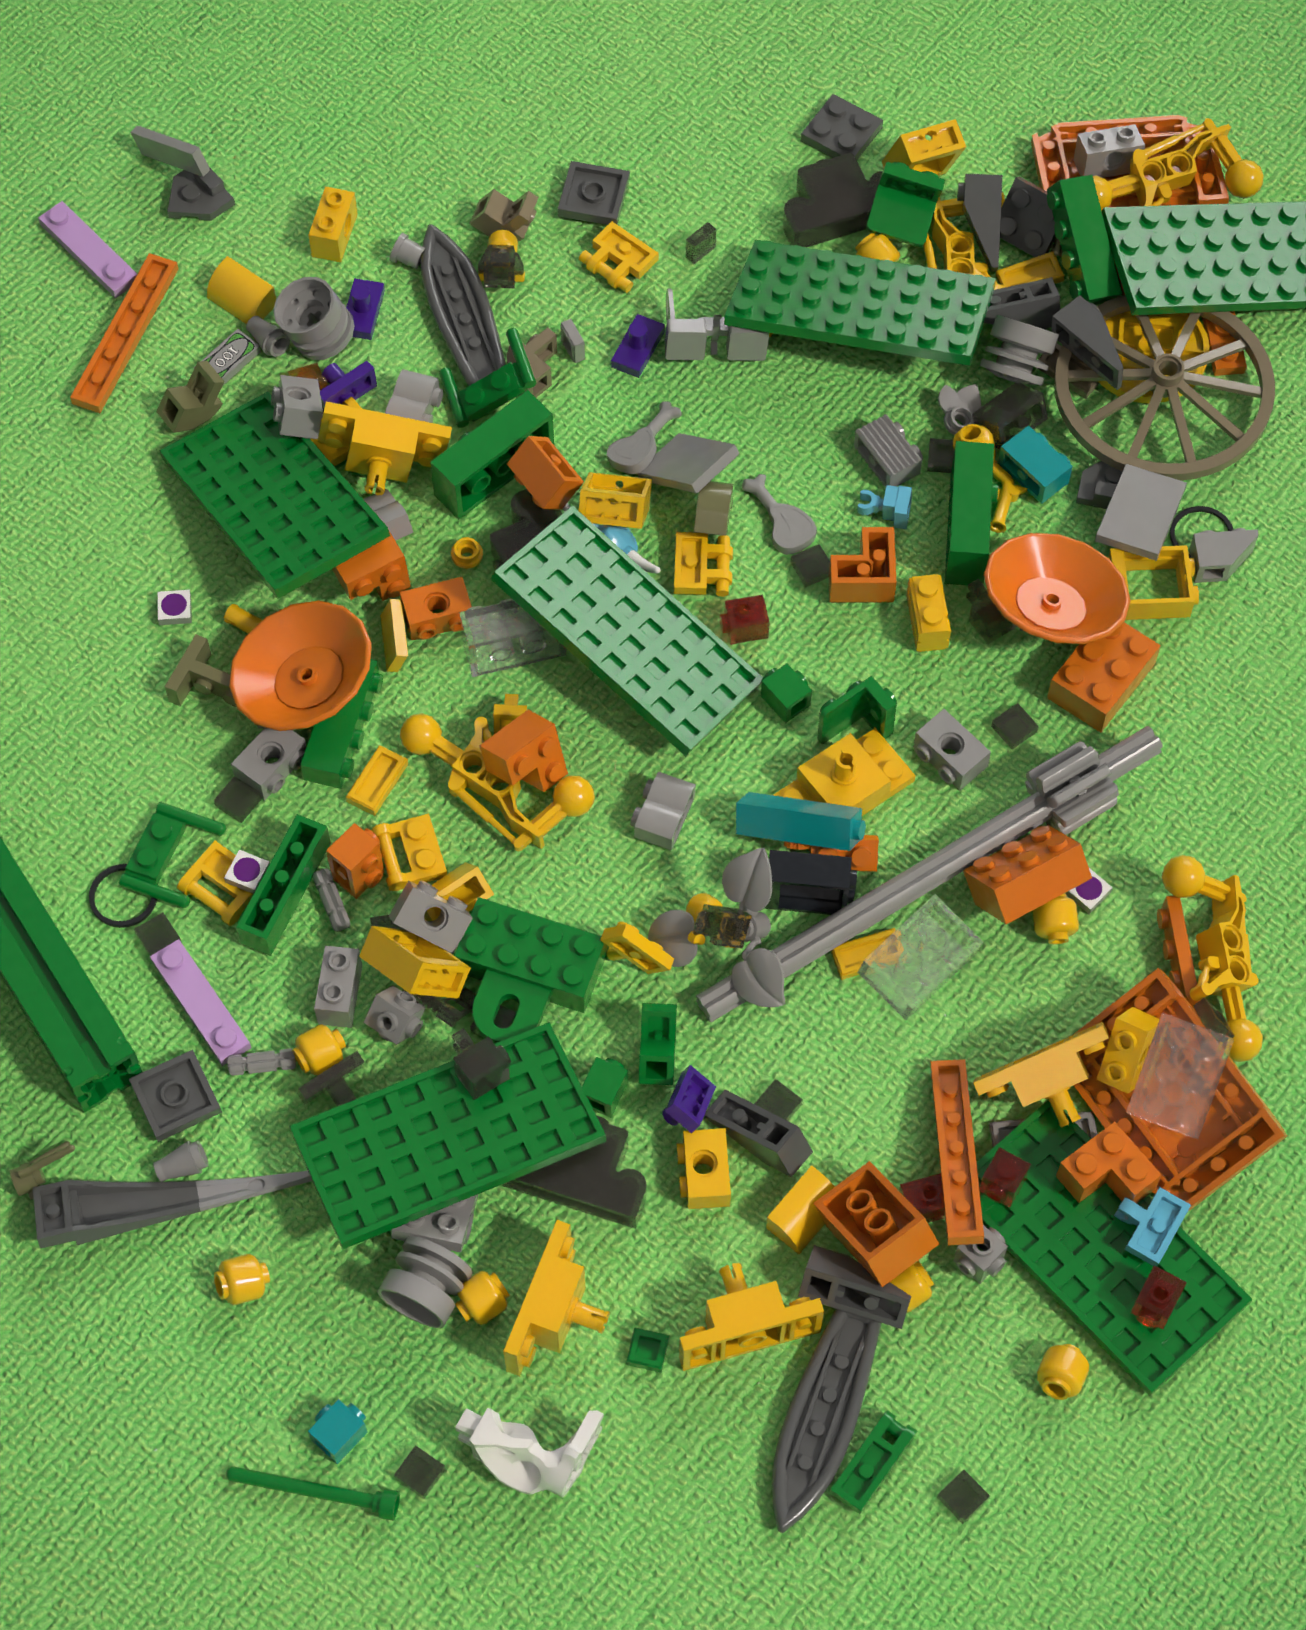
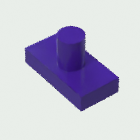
[346,278,385,340]
[611,314,665,378]
[320,361,377,412]
[662,1065,716,1133]

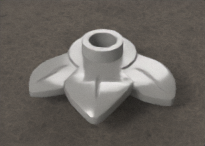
[938,384,998,435]

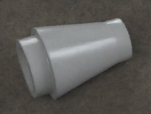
[246,316,290,357]
[153,1140,209,1182]

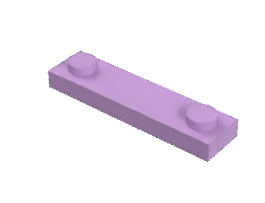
[38,201,137,298]
[150,939,251,1066]

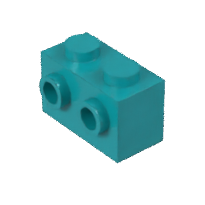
[998,425,1073,504]

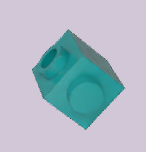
[308,1399,368,1464]

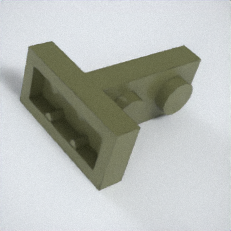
[165,634,236,707]

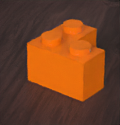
[829,527,897,602]
[332,531,411,601]
[479,709,568,792]
[1056,1121,1162,1204]

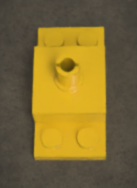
[317,401,452,496]
[773,728,916,851]
[973,1022,1109,1127]
[503,1220,610,1376]
[679,1263,824,1371]

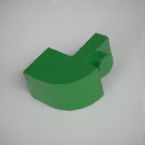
[639,1003,677,1085]

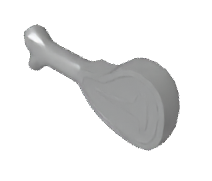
[607,401,682,474]
[742,474,817,555]

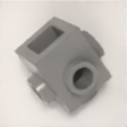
[364,986,426,1045]
[953,1225,1008,1284]

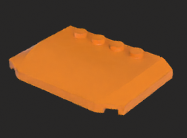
[1031,115,1229,207]
[1073,968,1287,1211]

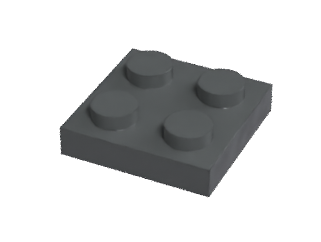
[801,94,883,167]
[558,161,630,225]
[1000,176,1056,257]
[129,1050,222,1142]

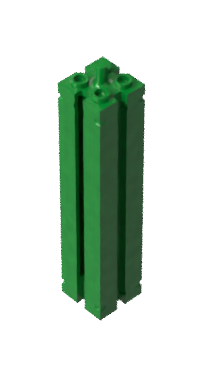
[0,837,143,1113]

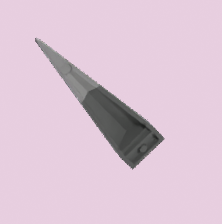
[33,1171,312,1248]

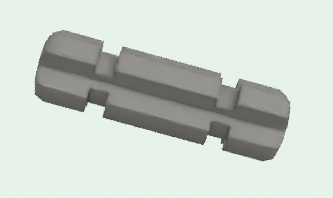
[313,868,351,932]
[227,1049,296,1076]

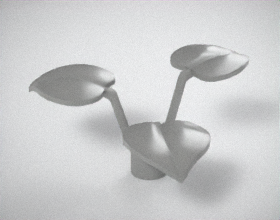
[648,848,786,1007]

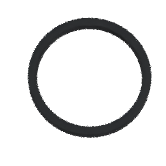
[1170,506,1234,558]
[89,864,157,928]

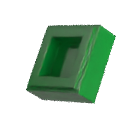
[626,1327,669,1373]

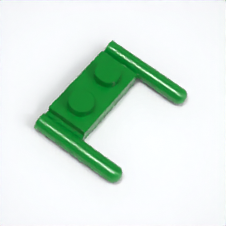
[439,328,537,428]
[119,802,226,908]

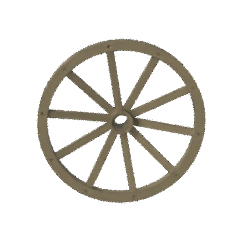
[1054,295,1275,481]

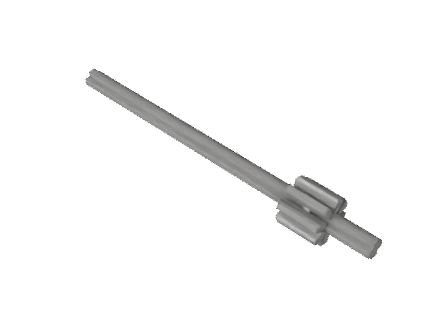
[696,726,1163,1022]

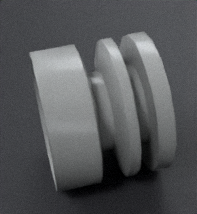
[274,277,355,360]
[980,315,1059,386]
[377,1236,473,1329]

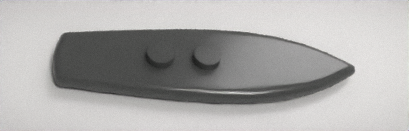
[421,224,506,386]
[772,1309,882,1533]

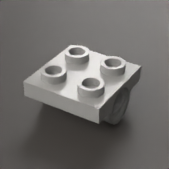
[392,1194,478,1253]

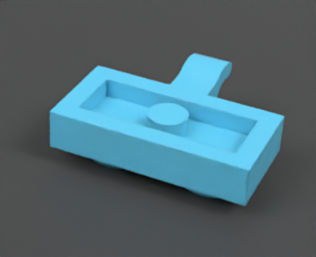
[1114,1187,1191,1268]

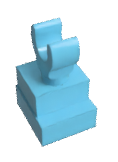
[858,485,912,529]

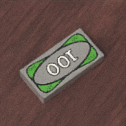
[194,329,261,385]

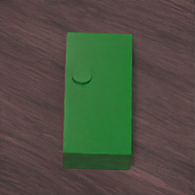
[430,390,554,520]
[944,441,998,587]

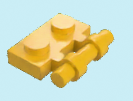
[579,221,659,293]
[674,532,733,597]

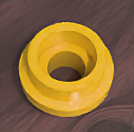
[451,537,483,569]

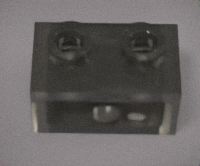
[972,382,1048,450]

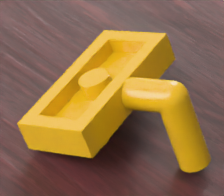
[600,921,674,974]

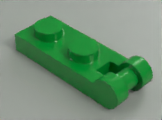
[830,1410,918,1514]

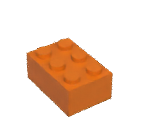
[1047,622,1161,733]
[963,825,1092,925]
[813,1161,939,1288]

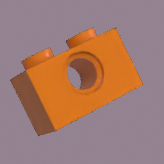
[400,576,474,640]

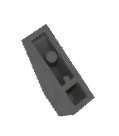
[957,174,1003,272]
[984,277,1061,330]
[1051,296,1123,390]
[704,1090,813,1177]
[798,1245,911,1329]

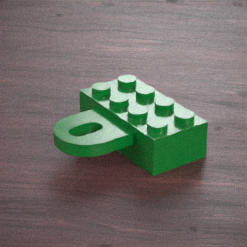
[454,897,607,1044]

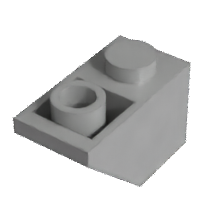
[1189,528,1259,583]

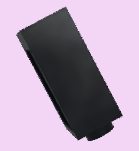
[765,850,857,915]

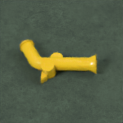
[990,460,1028,533]

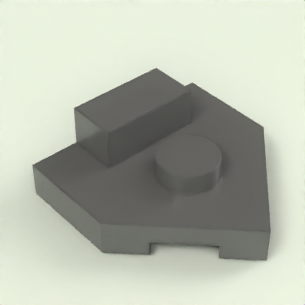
[167,167,235,221]
[1076,461,1122,509]

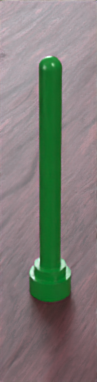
[226,1467,400,1521]

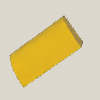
[207,256,276,324]
[424,862,494,921]
[766,1165,835,1254]

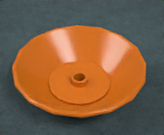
[984,533,1131,644]
[229,600,372,731]

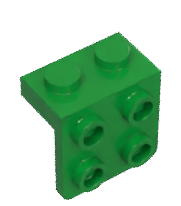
[866,162,945,247]
[817,676,897,744]

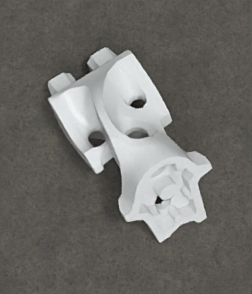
[455,1408,604,1498]

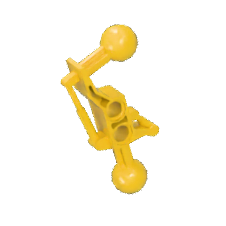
[1093,118,1264,211]
[923,192,1005,337]
[400,713,595,851]
[1162,855,1263,1062]

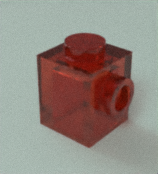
[719,595,770,645]
[979,1147,1031,1207]
[899,1173,945,1223]
[1131,1265,1187,1329]

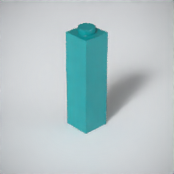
[736,792,866,851]

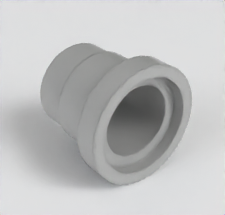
[390,233,425,269]

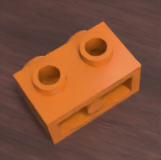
[507,436,584,510]
[326,823,384,899]

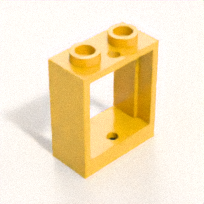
[882,119,966,176]
[579,472,652,529]
[1108,545,1199,620]
[359,926,471,999]

